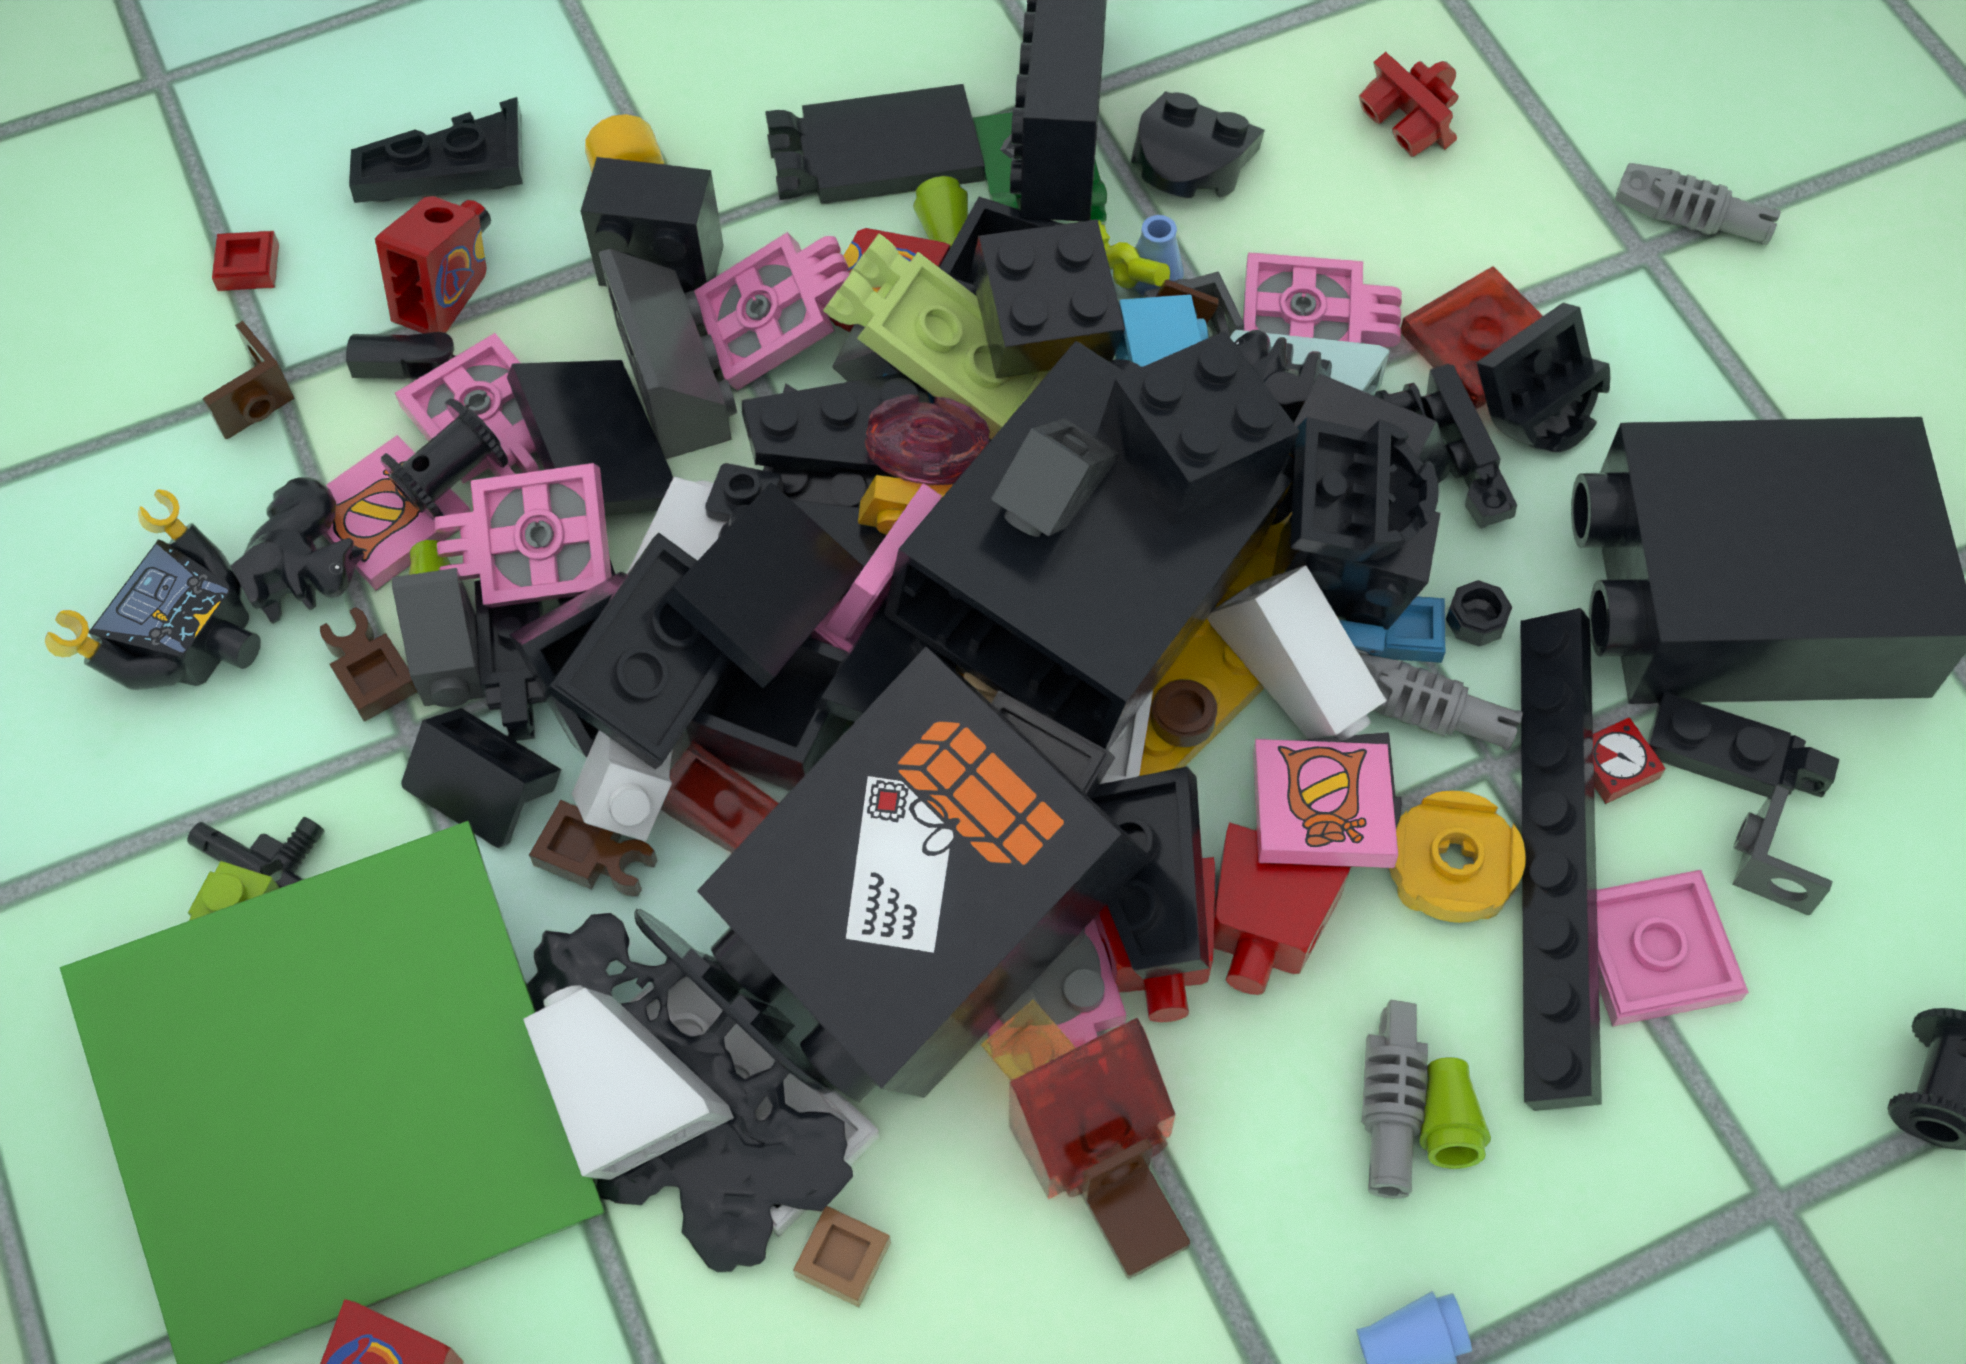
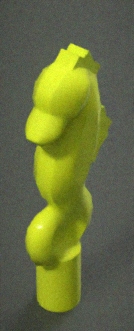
[1098,220,1170,289]

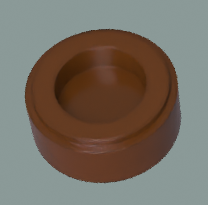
[1151,679,1217,747]

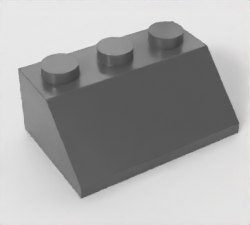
[599,249,737,459]

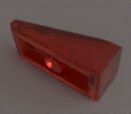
[661,741,779,853]

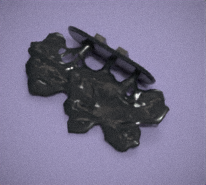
[527,908,853,1272]

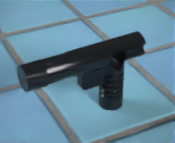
[187,817,325,888]

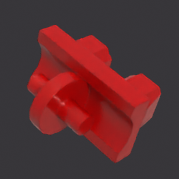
[1358,51,1459,157]

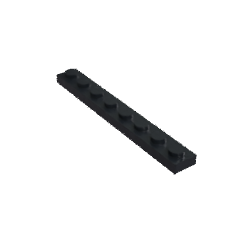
[1520,608,1602,1111]

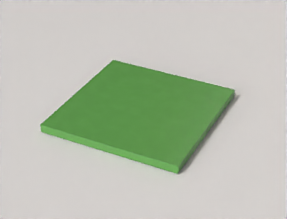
[59,821,606,1364]

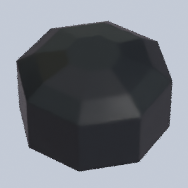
[1445,580,1512,647]

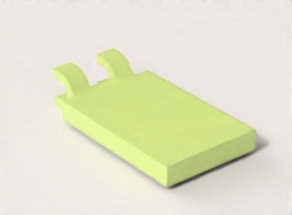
[823,233,1050,440]

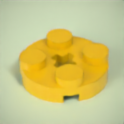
[1389,790,1526,923]

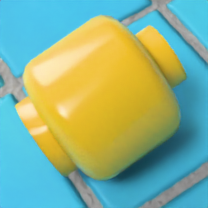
[585,114,664,172]

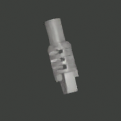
[1615,163,1781,246]
[1359,653,1523,751]
[1361,1000,1428,1199]

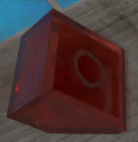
[1009,1018,1176,1199]

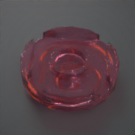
[865,394,991,486]

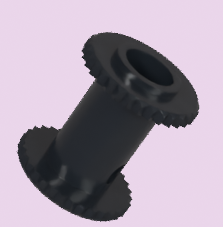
[381,398,508,520]
[1887,1008,1966,1150]

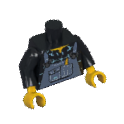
[45,489,261,690]

